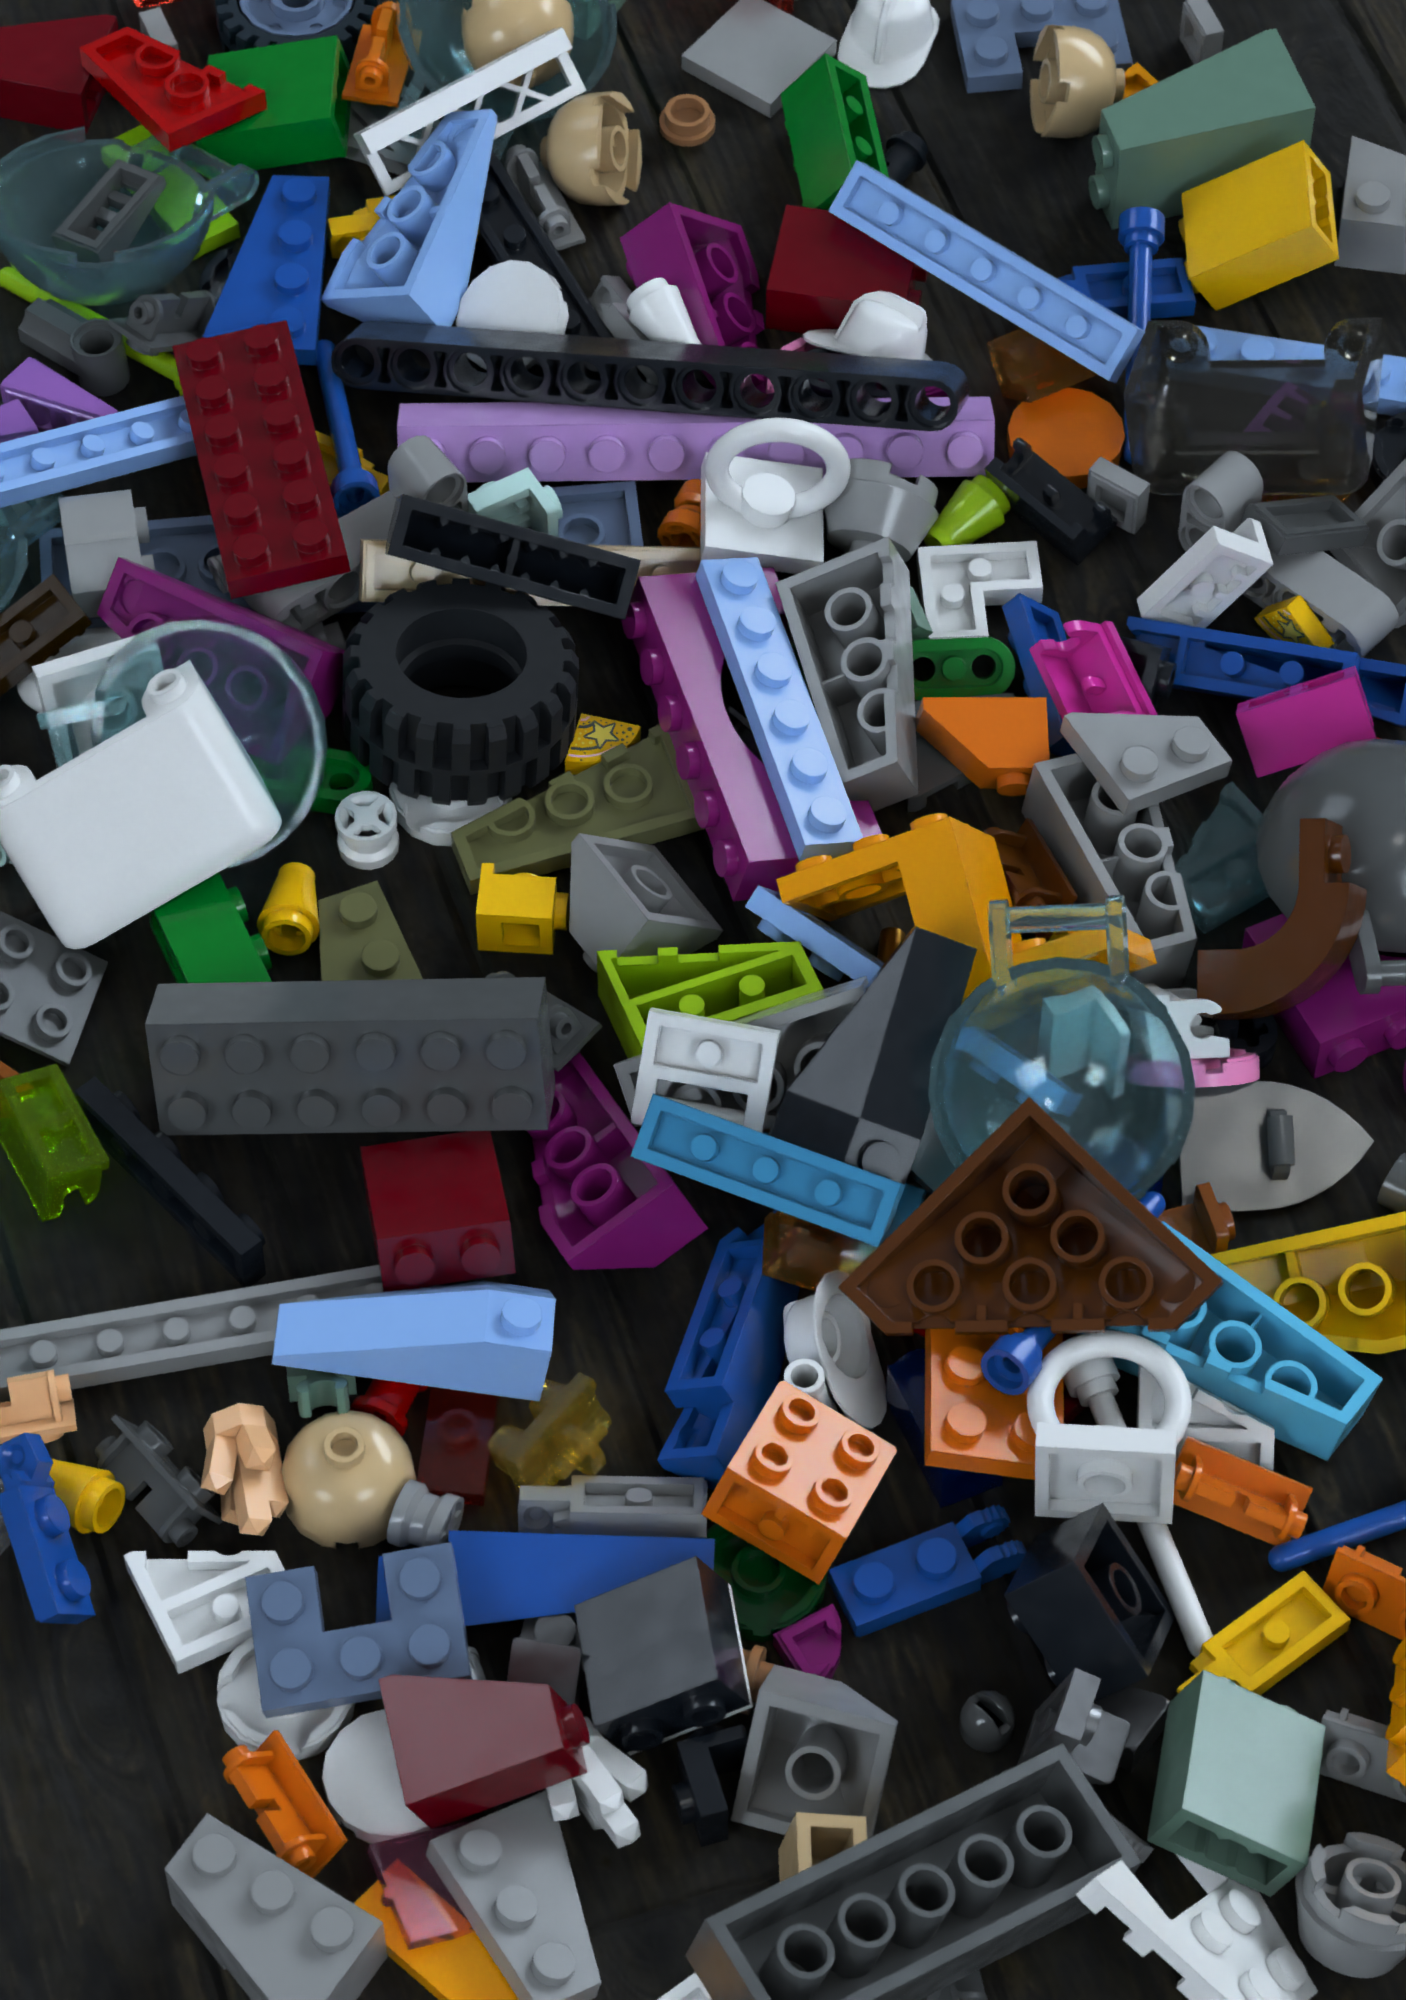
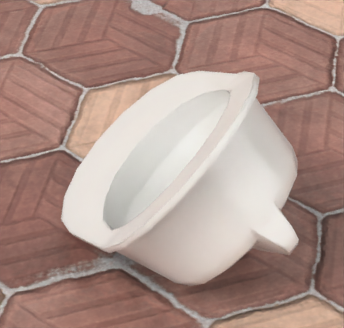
[838,0,940,89]
[803,290,933,361]
[783,1270,887,1429]

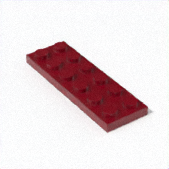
[172,320,351,599]

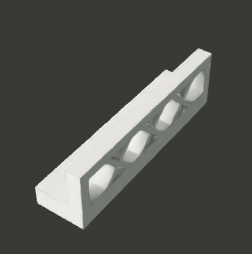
[353,27,587,196]

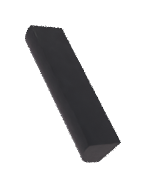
[385,494,641,620]

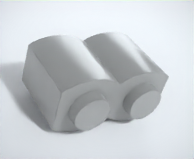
[58,489,155,618]

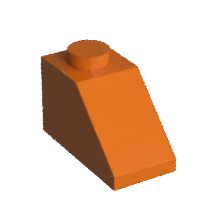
[915,697,1050,796]

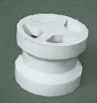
[335,791,399,870]

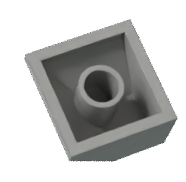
[1329,459,1406,629]
[569,833,724,973]
[731,1664,898,1839]

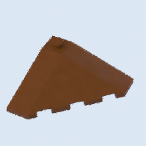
[838,1097,1224,1336]

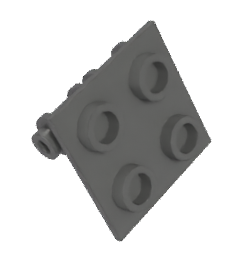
[0,911,108,1067]

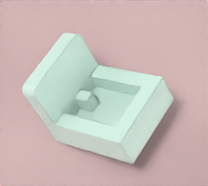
[468,467,563,537]

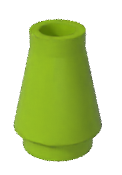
[923,475,1010,547]

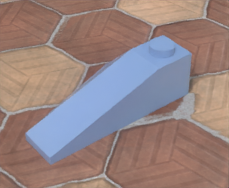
[321,109,498,326]
[272,1281,556,1402]

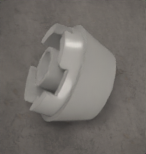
[824,458,938,562]
[1295,1832,1406,1978]

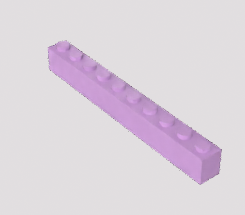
[397,397,995,482]

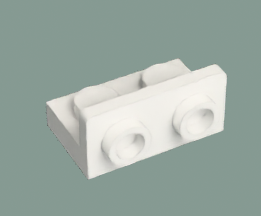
[1136,518,1274,628]

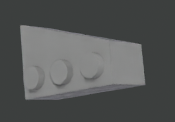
[1334,135,1406,275]
[165,1813,388,2000]

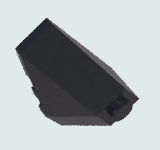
[768,926,977,1184]

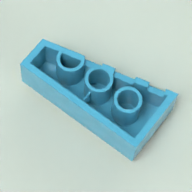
[1076,1221,1383,1461]

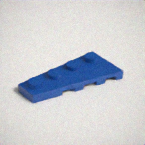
[202,175,330,365]

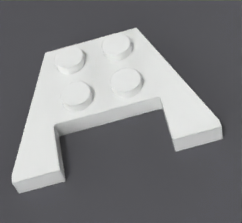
[1076,1854,1318,2000]

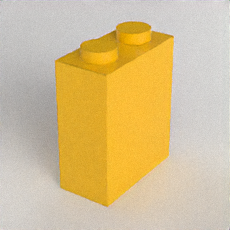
[1178,140,1339,311]

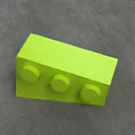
[597,941,824,1059]

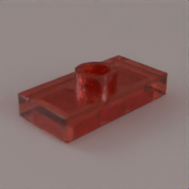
[417,1387,500,1506]

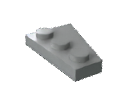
[426,1790,601,2000]

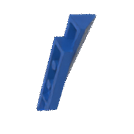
[1127,616,1406,728]
[657,1209,813,1490]
[376,1530,715,1626]

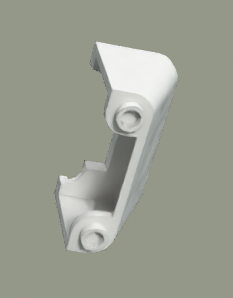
[0,660,282,950]

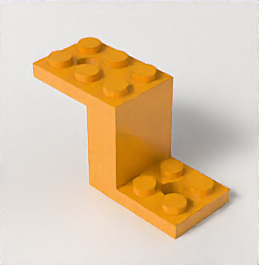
[776,813,1157,1024]

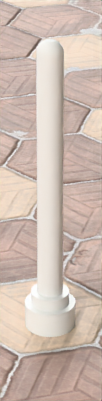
[1063,1357,1213,1658]

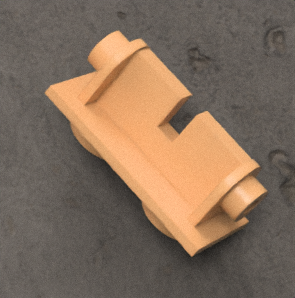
[0,1369,77,1444]

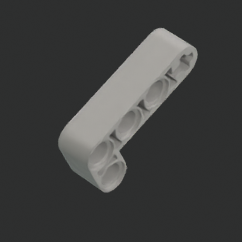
[242,435,469,631]
[1178,451,1399,658]

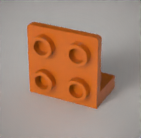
[701,1381,897,1584]

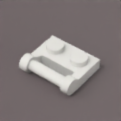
[631,1007,781,1133]

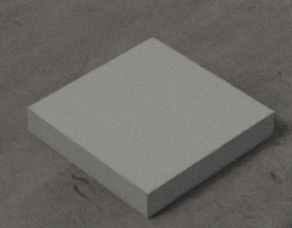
[681,0,837,118]

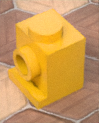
[476,863,570,955]

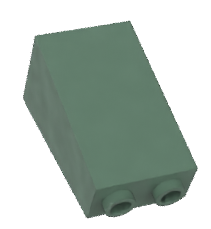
[1088,28,1316,230]

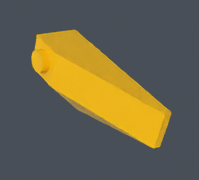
[1210,1211,1406,1355]

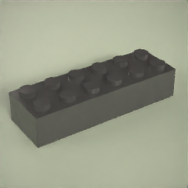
[145,977,556,1135]
[685,1743,1142,2000]

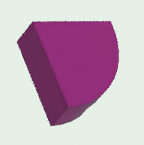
[773,1604,842,1679]

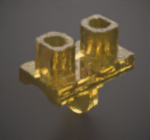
[488,1372,612,1494]

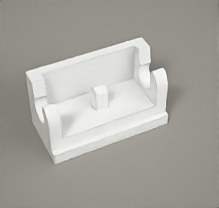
[1141,983,1230,1060]

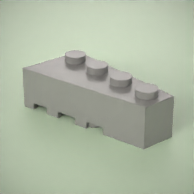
[776,536,919,812]
[1021,753,1197,1000]

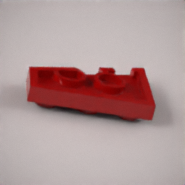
[79,26,267,152]

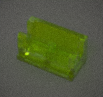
[0,1063,110,1222]

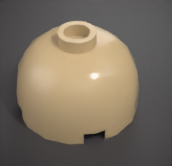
[461,0,574,89]
[1030,25,1125,138]
[540,91,642,207]
[281,1410,416,1549]

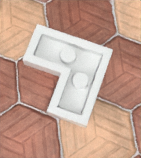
[916,541,1043,638]

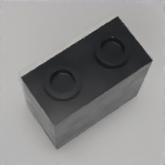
[574,1556,753,1755]

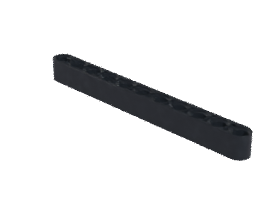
[331,321,970,431]

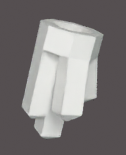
[546,1717,649,1849]

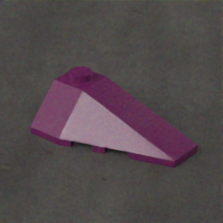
[620,202,767,393]
[96,557,345,766]
[526,1052,708,1270]

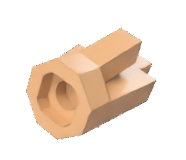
[200,1403,289,1536]

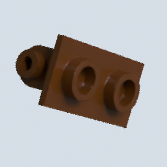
[983,818,1078,942]

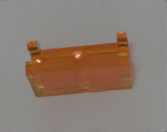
[987,328,1131,403]
[762,1211,878,1291]

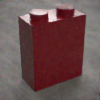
[766,205,928,333]
[360,1131,516,1292]

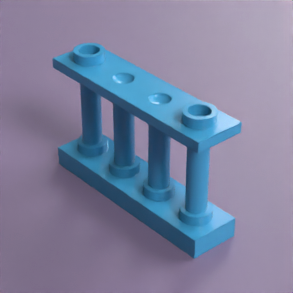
[631,1094,927,1247]

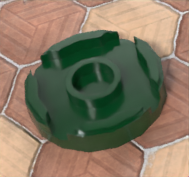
[707,1524,827,1642]

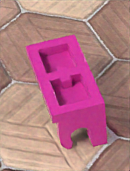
[1029,620,1157,721]
[1236,665,1376,778]

